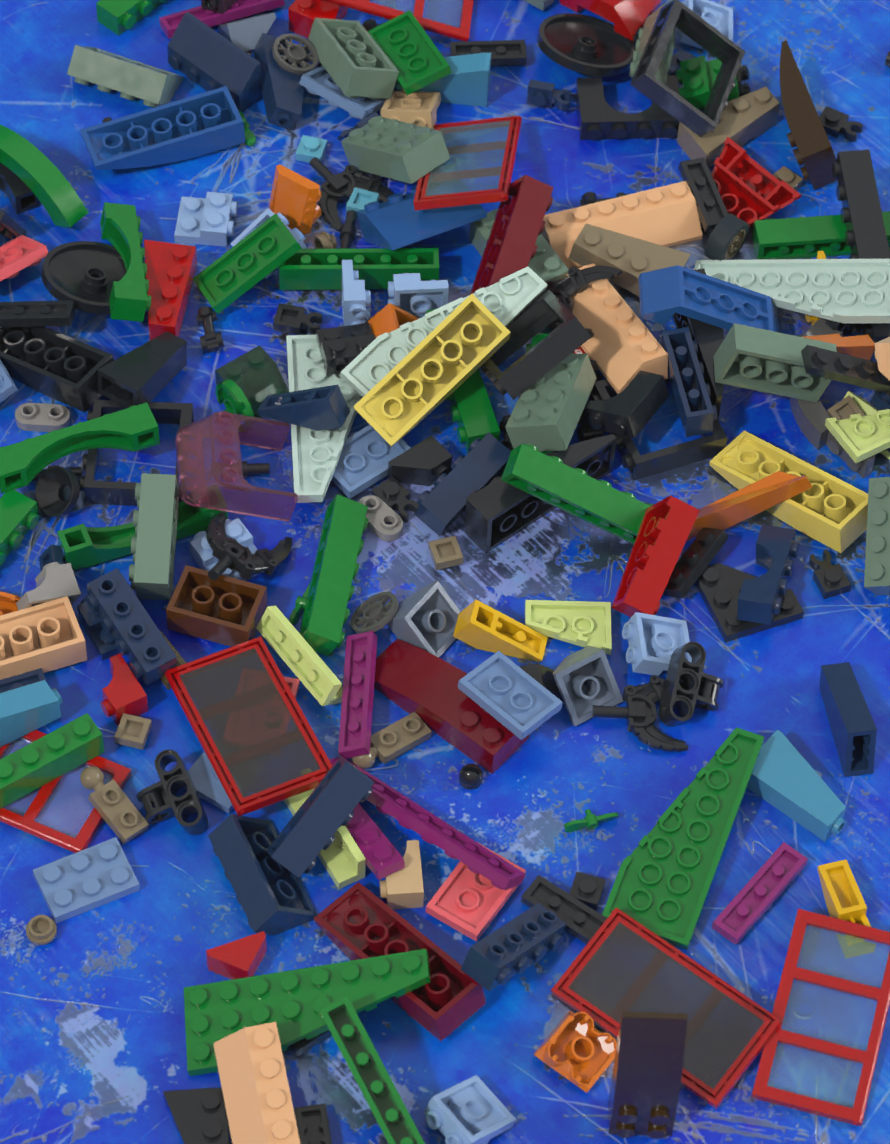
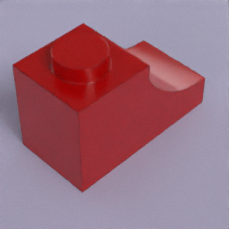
[100,653,148,726]

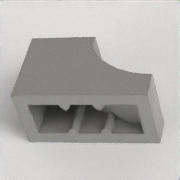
[16,562,81,610]

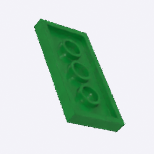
[367,10,452,95]
[193,213,302,314]

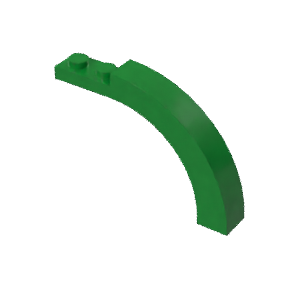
[0,124,88,227]

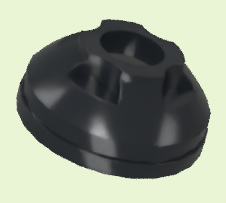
[35,466,80,517]

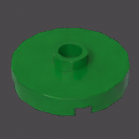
[215,379,255,431]

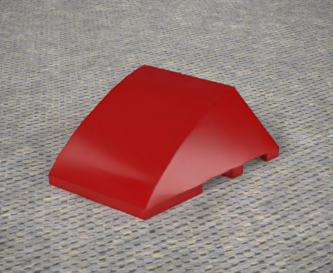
[559,0,662,41]
[711,136,802,227]

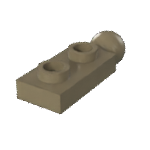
[352,712,432,769]
[80,766,149,844]

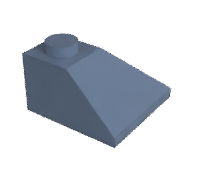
[217,13,276,55]
[387,581,460,657]
[553,646,623,726]

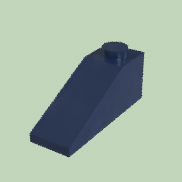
[257,385,350,431]

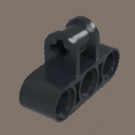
[659,641,724,727]
[137,749,208,835]

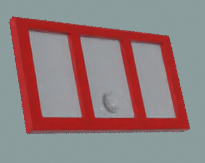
[0,730,131,853]

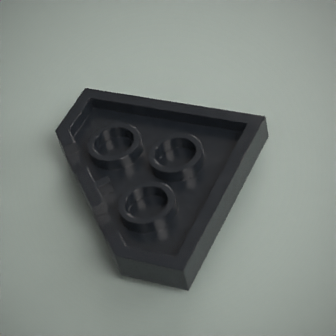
[694,563,804,643]

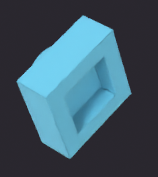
[296,135,327,163]
[346,187,379,213]

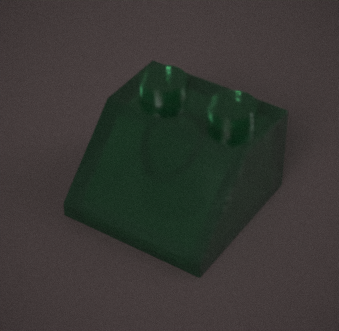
[215,345,289,421]

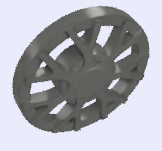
[272,34,318,74]
[351,592,399,634]

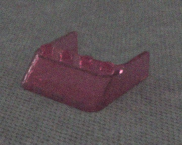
[175,411,298,522]

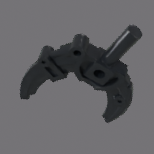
[309,157,394,232]
[525,266,622,338]
[206,512,292,580]
[592,675,688,752]

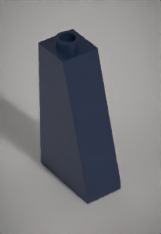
[254,33,310,131]
[820,662,877,777]

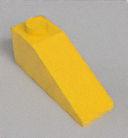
[453,600,548,662]

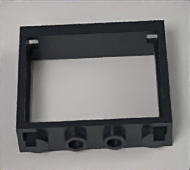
[630,0,745,137]
[480,290,591,400]
[590,377,727,480]
[80,400,194,506]

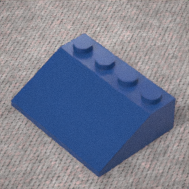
[357,182,487,250]

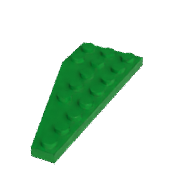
[602,727,764,950]
[184,949,431,1076]

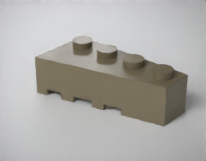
[677,87,780,170]
[569,224,691,297]

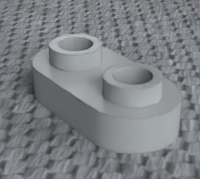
[15,403,70,432]
[358,495,403,541]

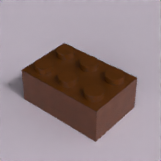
[166,565,267,647]

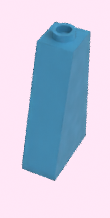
[394,52,491,107]
[0,680,63,747]
[747,729,846,842]

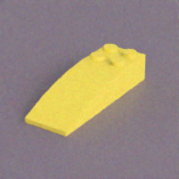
[353,294,510,447]
[709,430,868,553]

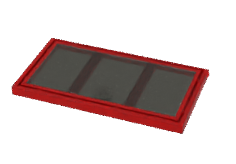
[165,636,332,816]
[551,908,782,1109]

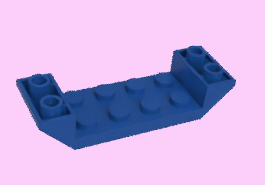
[638,265,781,333]

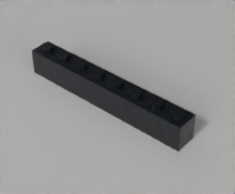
[832,150,890,343]

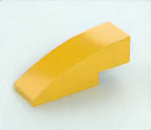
[817,859,876,959]

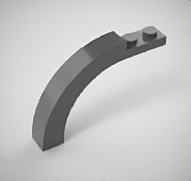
[789,318,875,479]

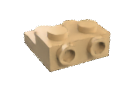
[381,90,441,129]

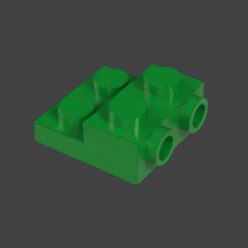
[676,55,739,110]

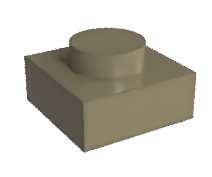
[773,166,803,191]
[827,395,865,420]
[428,536,463,570]
[114,713,152,750]

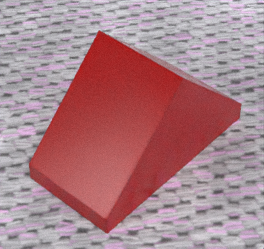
[206,931,266,980]

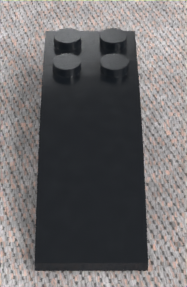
[672,268,725,421]
[0,326,114,412]
[465,434,617,553]

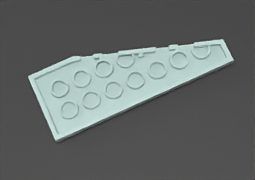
[694,259,890,323]
[340,267,548,397]
[286,335,363,503]

